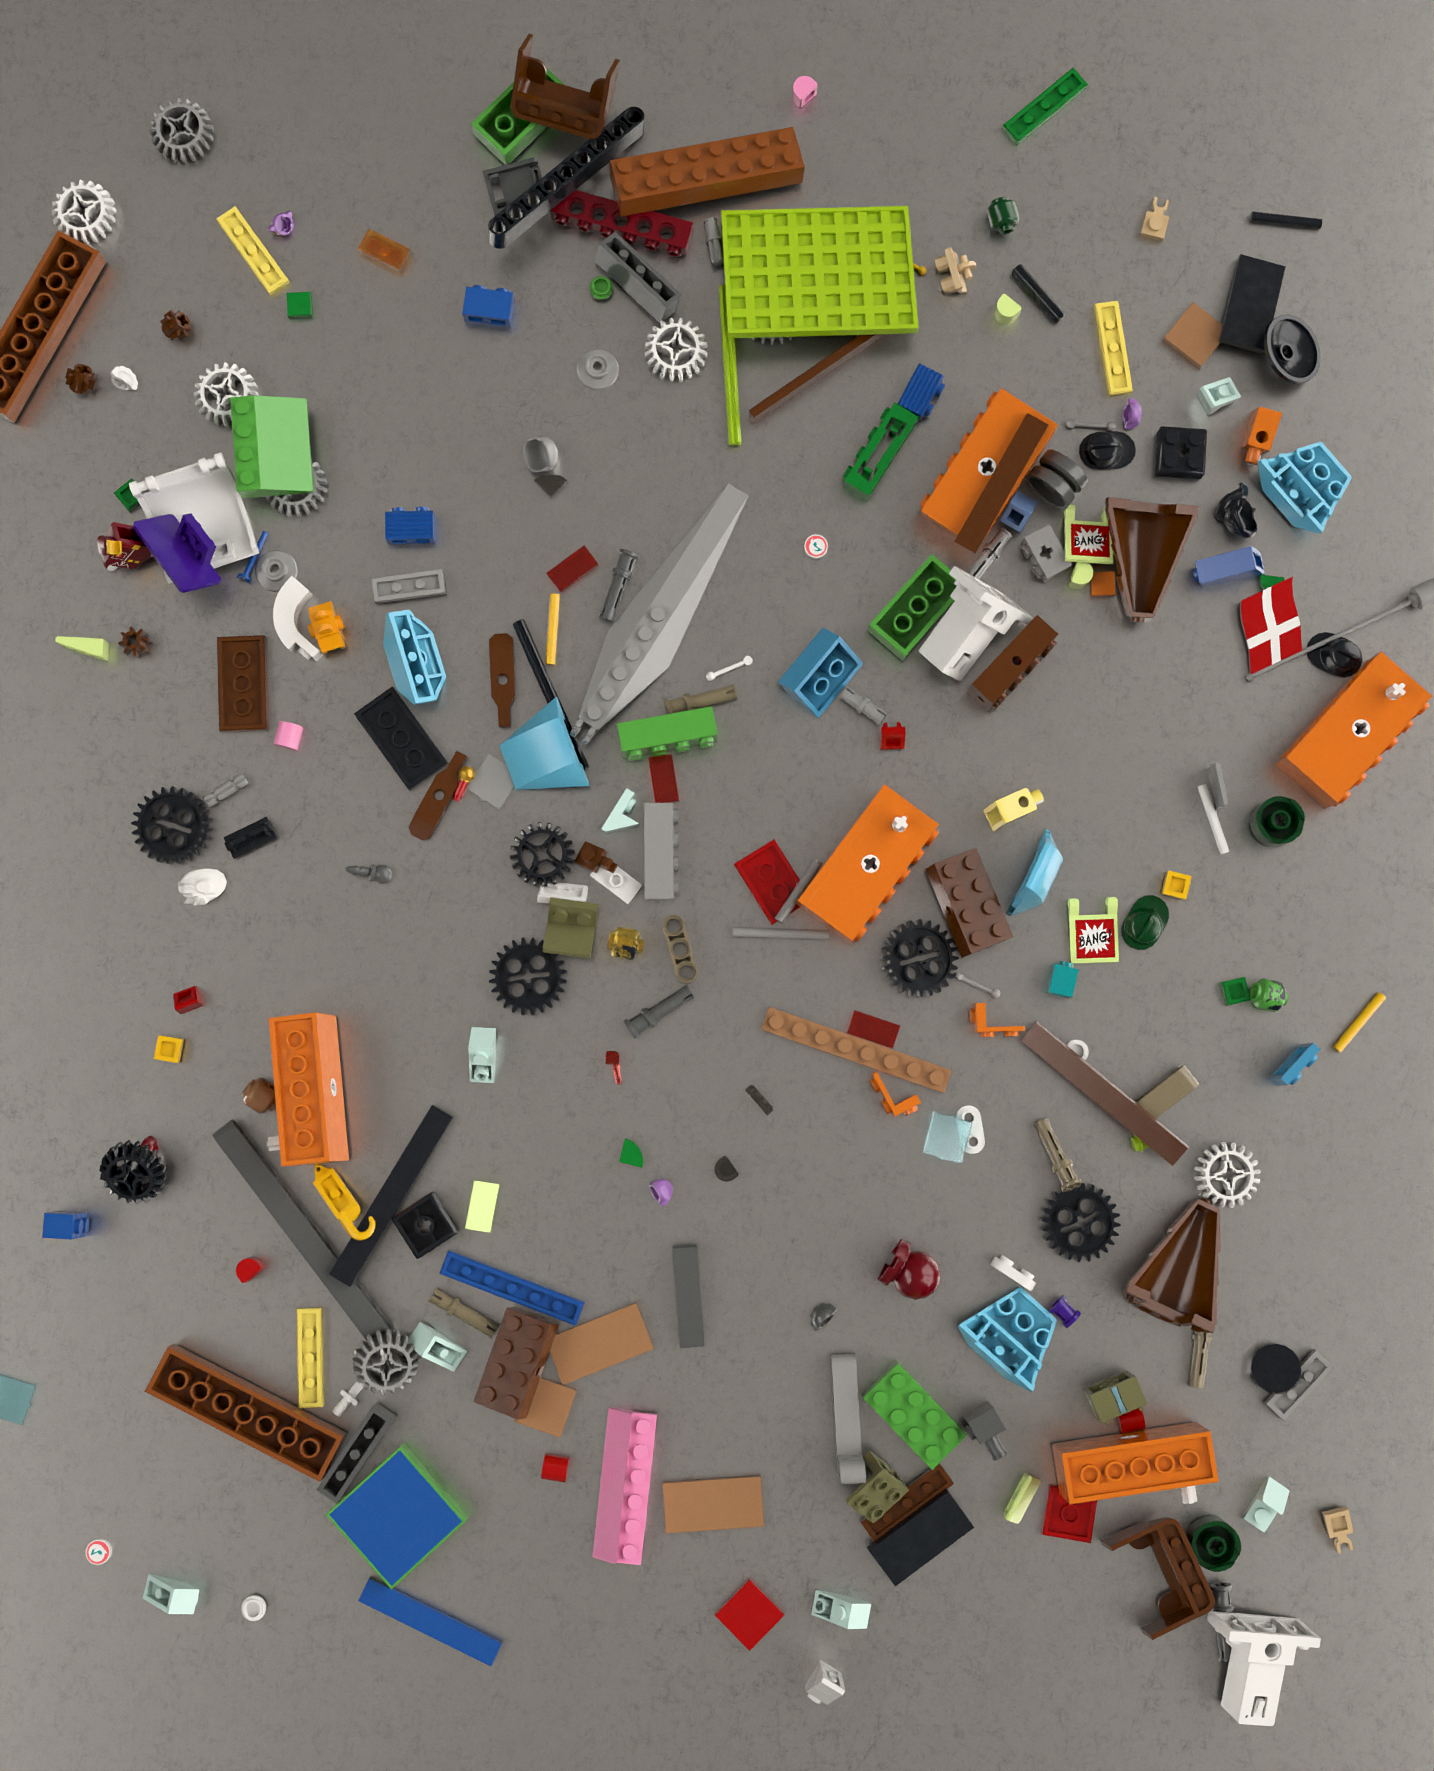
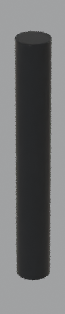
[1250,211,1322,229]

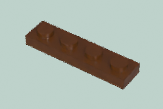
[860,1463,954,1541]

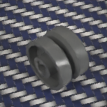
[1026,449,1088,509]

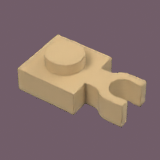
[1140,197,1169,242]
[1322,1506,1354,1554]

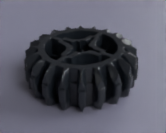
[510,822,575,887]
[99,1140,167,1204]

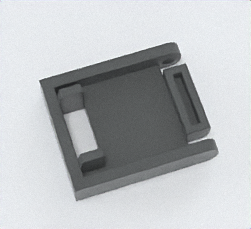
[482,157,542,216]

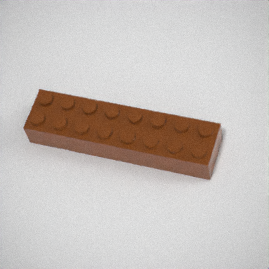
[610,127,805,217]
[0,230,106,423]
[144,1344,347,1482]

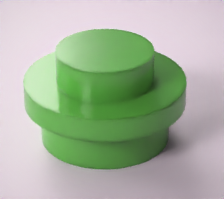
[590,276,613,300]

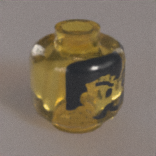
[607,927,644,960]

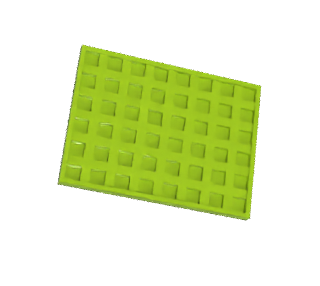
[721,206,919,338]

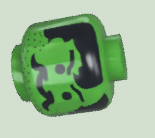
[1250,978,1289,1012]

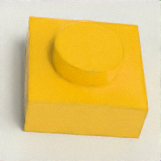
[1161,870,1192,900]
[154,1035,184,1063]

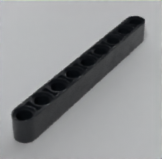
[488,107,645,249]

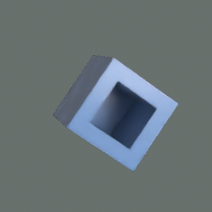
[1000,491,1038,533]

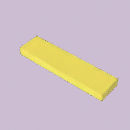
[216,206,290,296]
[1094,301,1133,397]
[297,1307,324,1408]

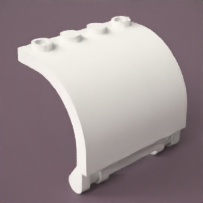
[129,452,259,584]

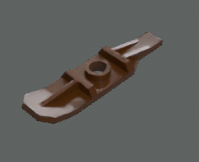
[489,633,515,727]
[409,750,467,840]

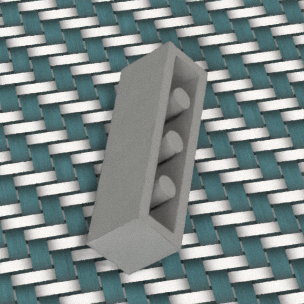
[644,803,679,901]

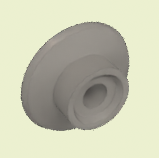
[577,349,619,390]
[255,550,298,592]

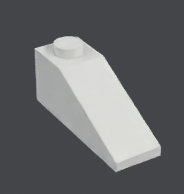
[805,1660,845,1705]

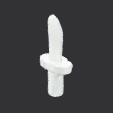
[332,1373,373,1417]

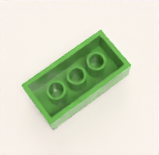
[471,67,564,165]
[867,554,957,661]
[617,706,717,761]
[861,1360,967,1470]

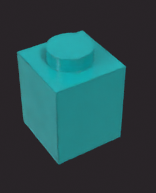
[1045,961,1079,999]

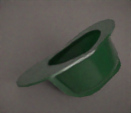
[1121,895,1169,950]

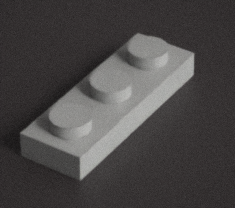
[371,569,446,604]
[1264,1349,1334,1421]

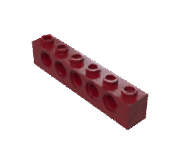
[550,190,694,257]

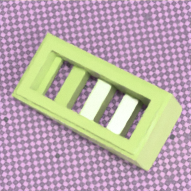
[55,636,110,661]

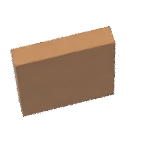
[1163,302,1222,369]
[514,1377,577,1438]

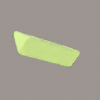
[465,1180,499,1232]
[1003,1472,1041,1524]

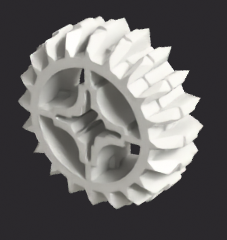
[51,180,117,245]
[645,318,708,382]
[193,362,259,427]
[1194,1142,1261,1208]

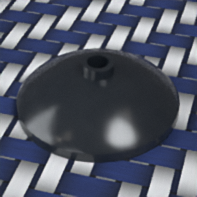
[1264,314,1321,384]

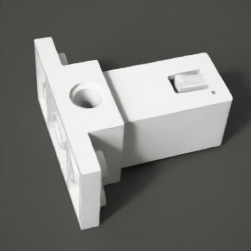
[919,566,1033,681]
[1207,1611,1321,1726]

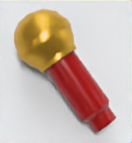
[453,766,475,802]

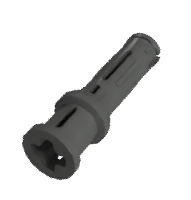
[599,549,640,622]
[624,985,694,1039]
[1209,1582,1234,1662]

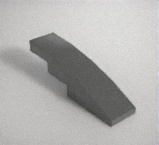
[672,1245,704,1348]

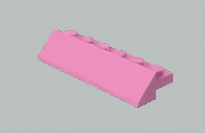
[592,1408,657,1565]

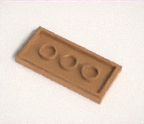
[550,1303,654,1385]
[663,1475,764,1533]

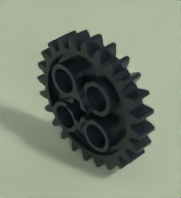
[131,786,211,865]
[880,919,959,998]
[489,938,567,1016]
[1040,1182,1121,1262]

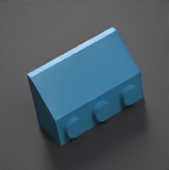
[778,628,864,718]

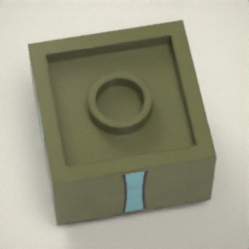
[1082,1371,1147,1425]

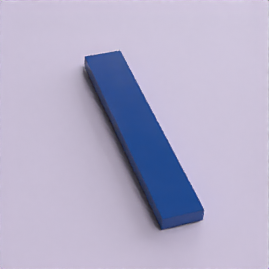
[439,1250,585,1326]
[358,1577,502,1666]

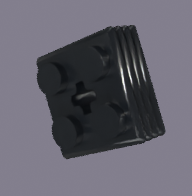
[1155,426,1207,479]
[392,1192,459,1259]

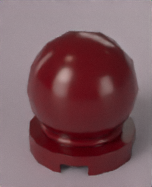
[878,1239,940,1300]

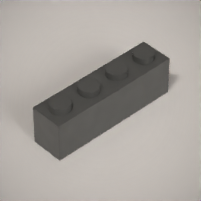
[594,232,682,323]
[317,1402,396,1504]

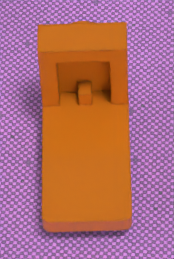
[969,1003,1025,1037]
[870,1071,921,1117]

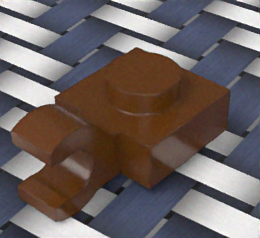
[574,841,618,873]

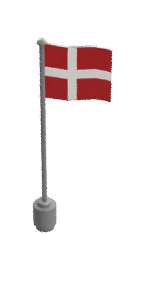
[1240,576,1434,681]

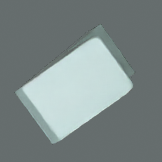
[1197,377,1241,416]
[602,788,639,834]
[1242,1476,1290,1533]

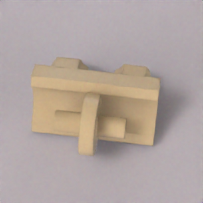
[935,247,976,295]

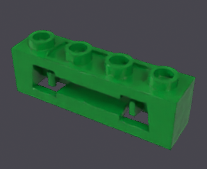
[842,402,919,501]

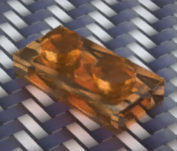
[358,229,411,273]

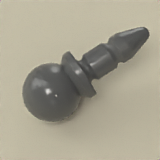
[345,864,392,884]

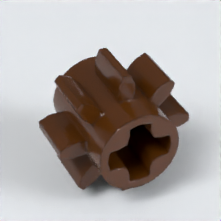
[160,310,191,341]
[65,364,96,394]
[118,627,150,658]

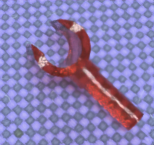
[606,1051,622,1085]

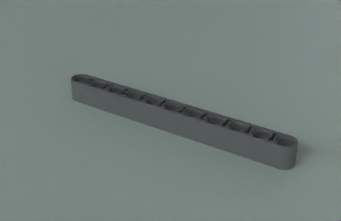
[213,1119,392,1341]

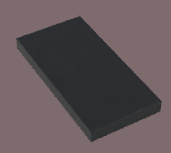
[1219,254,1286,354]
[354,686,449,791]
[867,1489,975,1586]

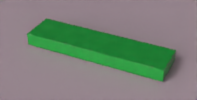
[1002,68,1088,145]

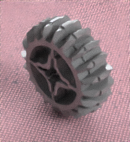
[149,98,214,164]
[265,458,327,517]
[352,1328,419,1395]

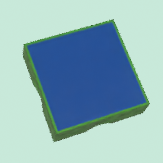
[326,1443,469,1590]

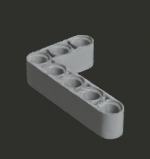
[831,1353,866,1484]

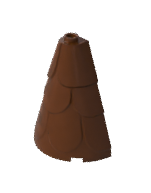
[1105,497,1199,622]
[1122,1198,1220,1333]

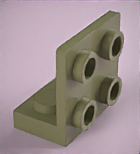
[542,897,598,959]
[845,1450,909,1523]

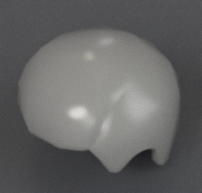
[524,436,558,472]

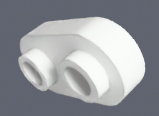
[956,1105,985,1154]
[990,1255,1036,1291]

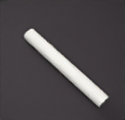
[1197,784,1230,855]

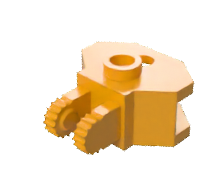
[308,601,346,655]

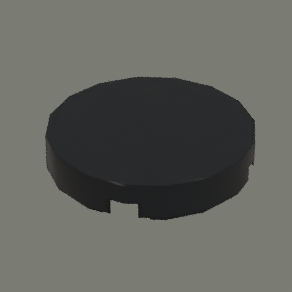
[1251,1344,1302,1394]

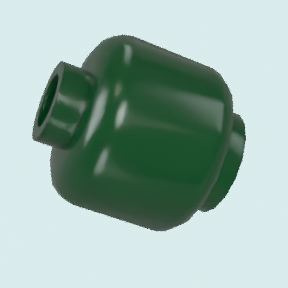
[987,197,1020,235]

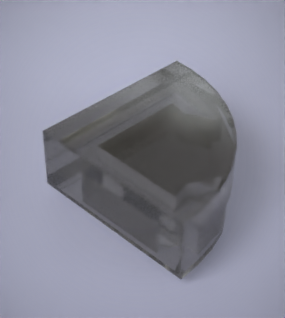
[534,475,568,498]
[745,1085,773,1116]

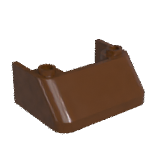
[511,34,620,139]
[1101,1517,1215,1640]

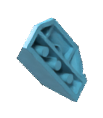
[383,610,446,705]

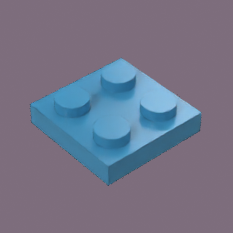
[1269,1043,1321,1086]

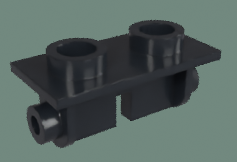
[223,816,277,859]

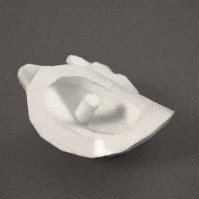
[177,869,227,906]

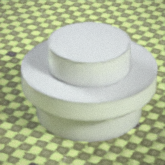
[241,1595,267,1621]

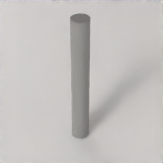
[775,859,822,924]

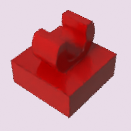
[880,722,906,750]

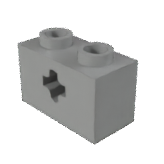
[1021,524,1072,584]

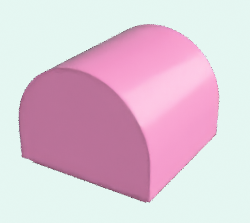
[792,76,817,109]
[273,721,303,751]

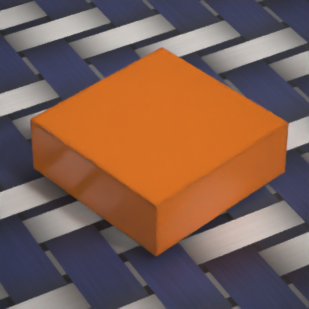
[1090,571,1116,597]

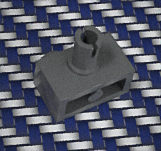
[962,1401,1007,1461]

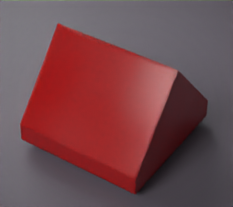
[173,986,203,1014]

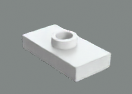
[590,866,643,905]
[537,881,588,904]

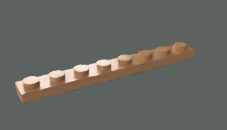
[761,1007,952,1093]

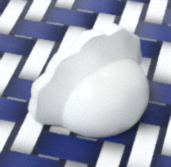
[111,366,138,391]

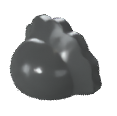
[810,1303,837,1331]

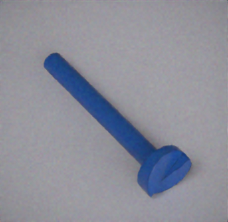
[237,531,268,583]

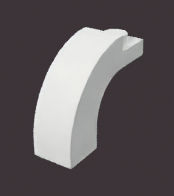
[273,576,323,662]

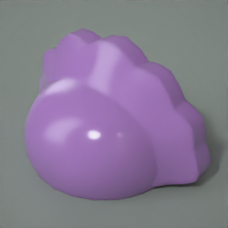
[267,210,293,236]
[1123,398,1143,429]
[650,1179,673,1206]

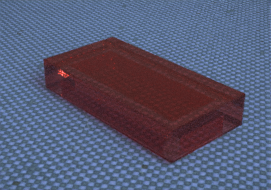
[546,545,599,593]
[648,754,679,803]
[847,1010,900,1049]

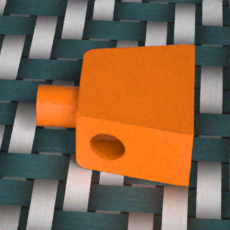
[1242,406,1282,465]

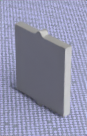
[466,754,514,810]
[1207,763,1229,810]

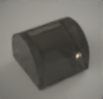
[714,1155,739,1182]

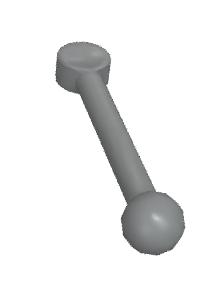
[1066,419,1116,431]
[954,972,1000,998]

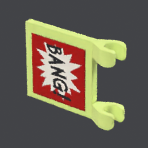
[1063,505,1113,564]
[1067,897,1119,964]

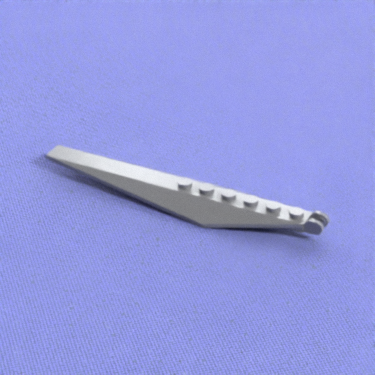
[570,483,749,745]

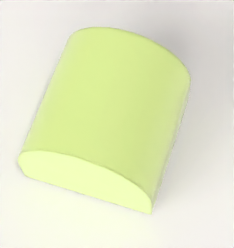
[994,293,1022,324]
[1068,562,1093,589]

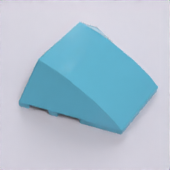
[1258,442,1352,534]
[499,697,590,790]
[1006,829,1063,916]
[957,1287,1057,1392]

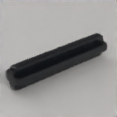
[1012,264,1065,323]

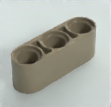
[663,915,697,984]
[1135,1065,1199,1119]

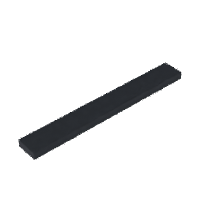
[329,1105,453,1287]

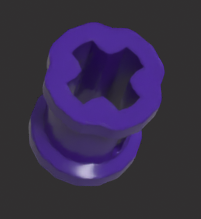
[1048,1295,1081,1328]

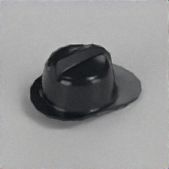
[1079,431,1136,469]
[1307,632,1363,677]

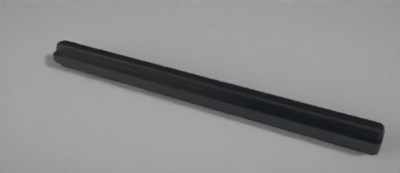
[513,619,589,771]

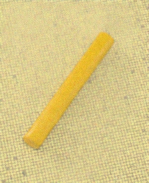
[545,593,559,665]
[1333,992,1386,1053]

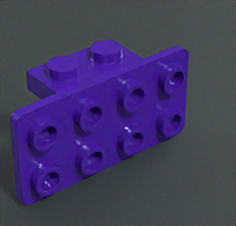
[133,513,221,593]

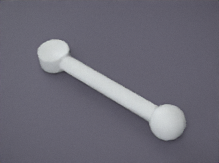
[706,656,753,681]

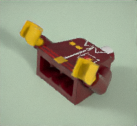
[97,522,154,571]

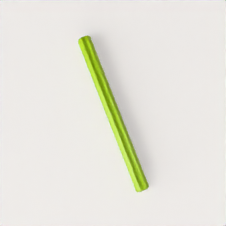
[719,285,741,446]

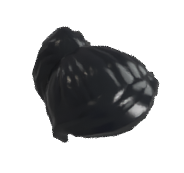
[1215,482,1257,539]

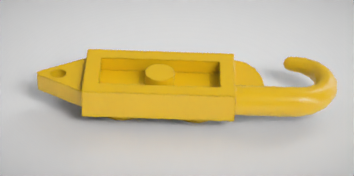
[312,1164,375,1241]

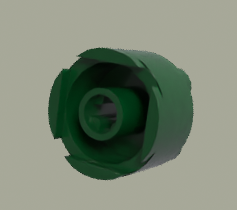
[1250,796,1305,847]
[1186,1516,1241,1572]

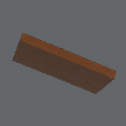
[217,635,268,732]

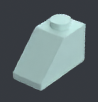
[408,1322,467,1372]
[142,1574,199,1614]

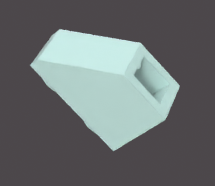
[468,1027,496,1083]
[811,1590,871,1629]

